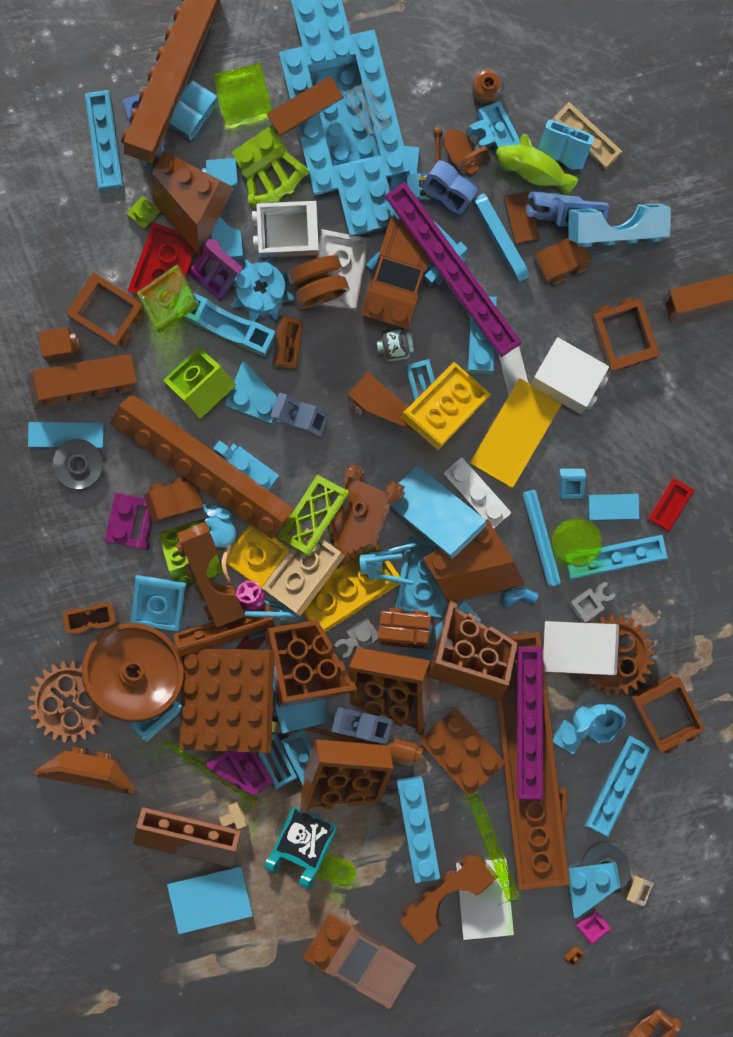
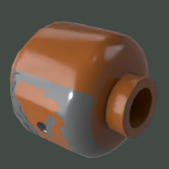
[472,69,504,105]

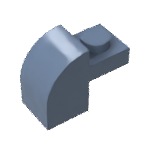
[271,393,329,437]
[332,707,393,744]

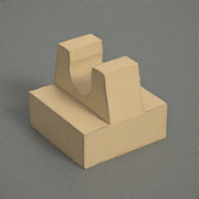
[219,801,248,830]
[620,875,654,906]

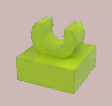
[126,195,162,231]

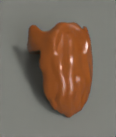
[444,129,491,176]

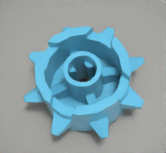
[231,257,295,321]

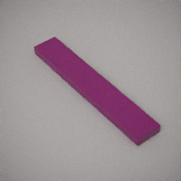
[517,647,543,800]

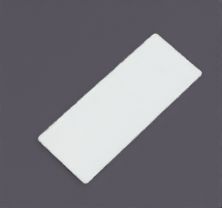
[499,346,528,395]

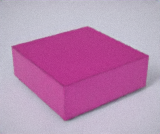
[576,909,611,945]

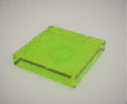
[213,63,272,123]
[137,265,200,333]

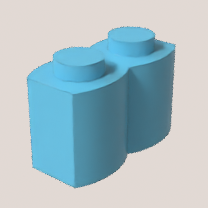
[168,80,218,141]
[537,120,595,170]

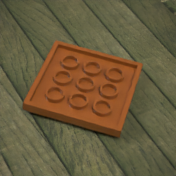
[179,649,275,753]

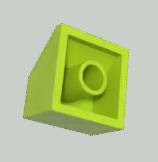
[163,347,236,419]

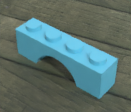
[202,158,244,263]
[568,203,671,247]
[175,289,276,358]
[396,776,440,883]

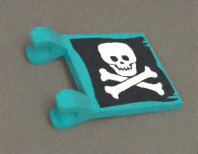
[264,806,338,889]

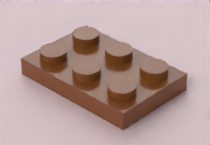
[418,707,504,797]

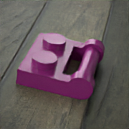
[189,239,243,300]
[104,492,152,550]

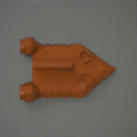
[328,464,406,569]

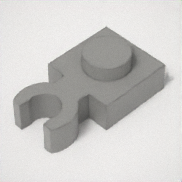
[568,582,615,623]
[334,617,378,658]

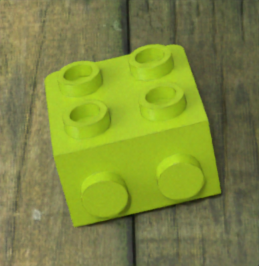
[159,519,223,586]

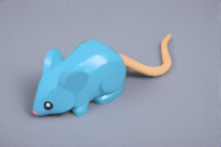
[203,503,237,585]

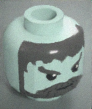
[376,328,414,362]

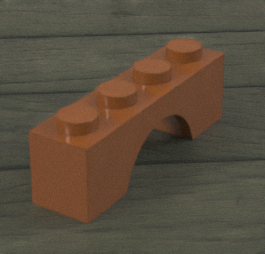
[176,522,245,628]
[400,854,499,945]

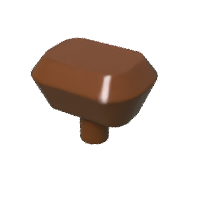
[564,947,584,966]

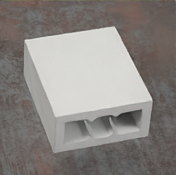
[530,337,609,415]

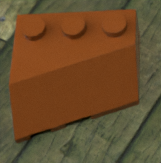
[428,600,517,699]
[349,647,431,736]

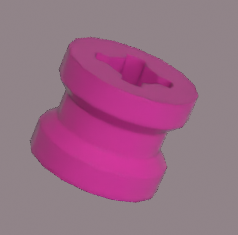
[236,581,265,612]

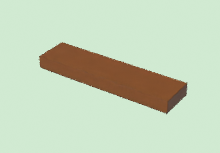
[173,605,275,657]

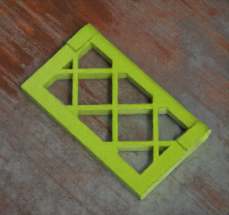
[277,475,350,556]

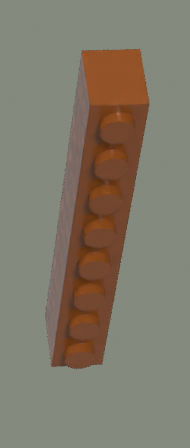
[121,0,221,164]
[109,394,294,539]

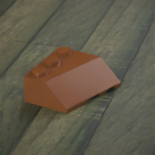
[152,151,234,254]
[422,519,525,603]
[264,620,357,708]
[300,739,394,813]

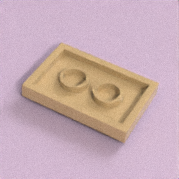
[262,528,345,616]

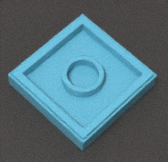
[130,575,186,632]

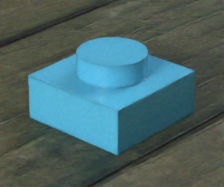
[553,720,582,754]

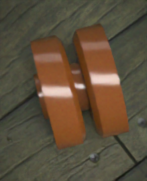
[287,255,350,309]

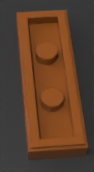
[267,76,343,137]

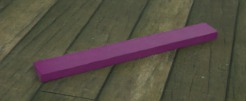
[384,182,522,358]

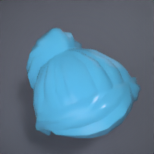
[573,704,626,744]

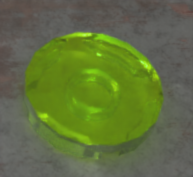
[552,518,602,567]

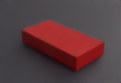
[647,478,695,533]

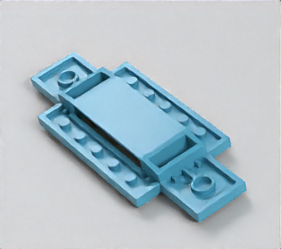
[279,0,410,237]

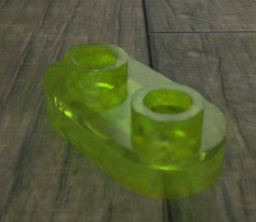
[316,853,356,885]

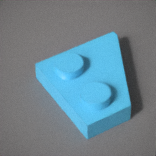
[225,361,277,424]

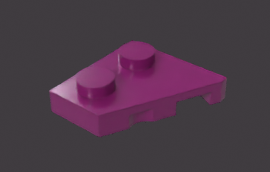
[205,751,274,797]

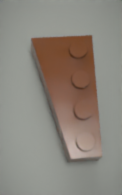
[28,354,137,409]

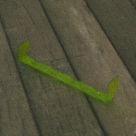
[150,740,257,818]
[461,794,520,905]

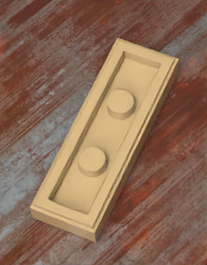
[552,102,623,171]

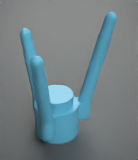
[360,543,419,585]
[244,600,300,639]

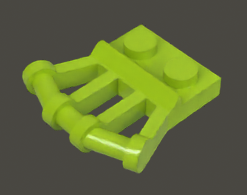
[232,125,310,209]

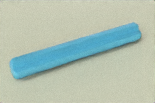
[523,490,561,587]

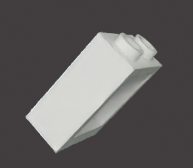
[252,201,319,258]

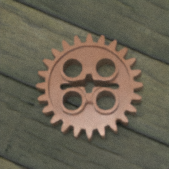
[28,661,108,743]

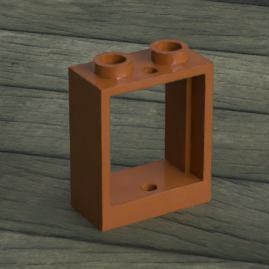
[66,272,146,349]
[591,298,660,374]
[629,673,705,753]

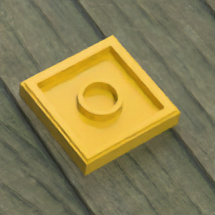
[221,524,291,590]

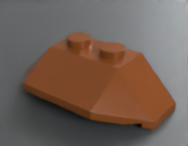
[34,746,137,795]

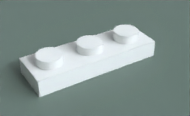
[443,457,511,528]

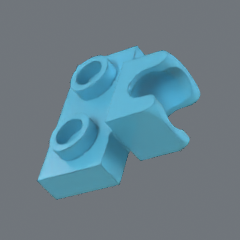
[466,101,520,151]

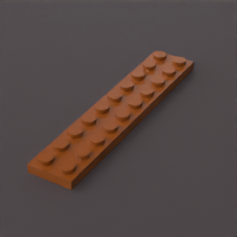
[497,632,570,890]

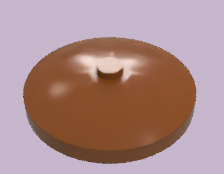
[82,623,184,723]

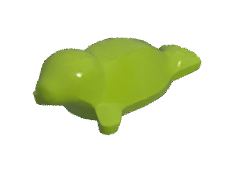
[496,134,578,195]

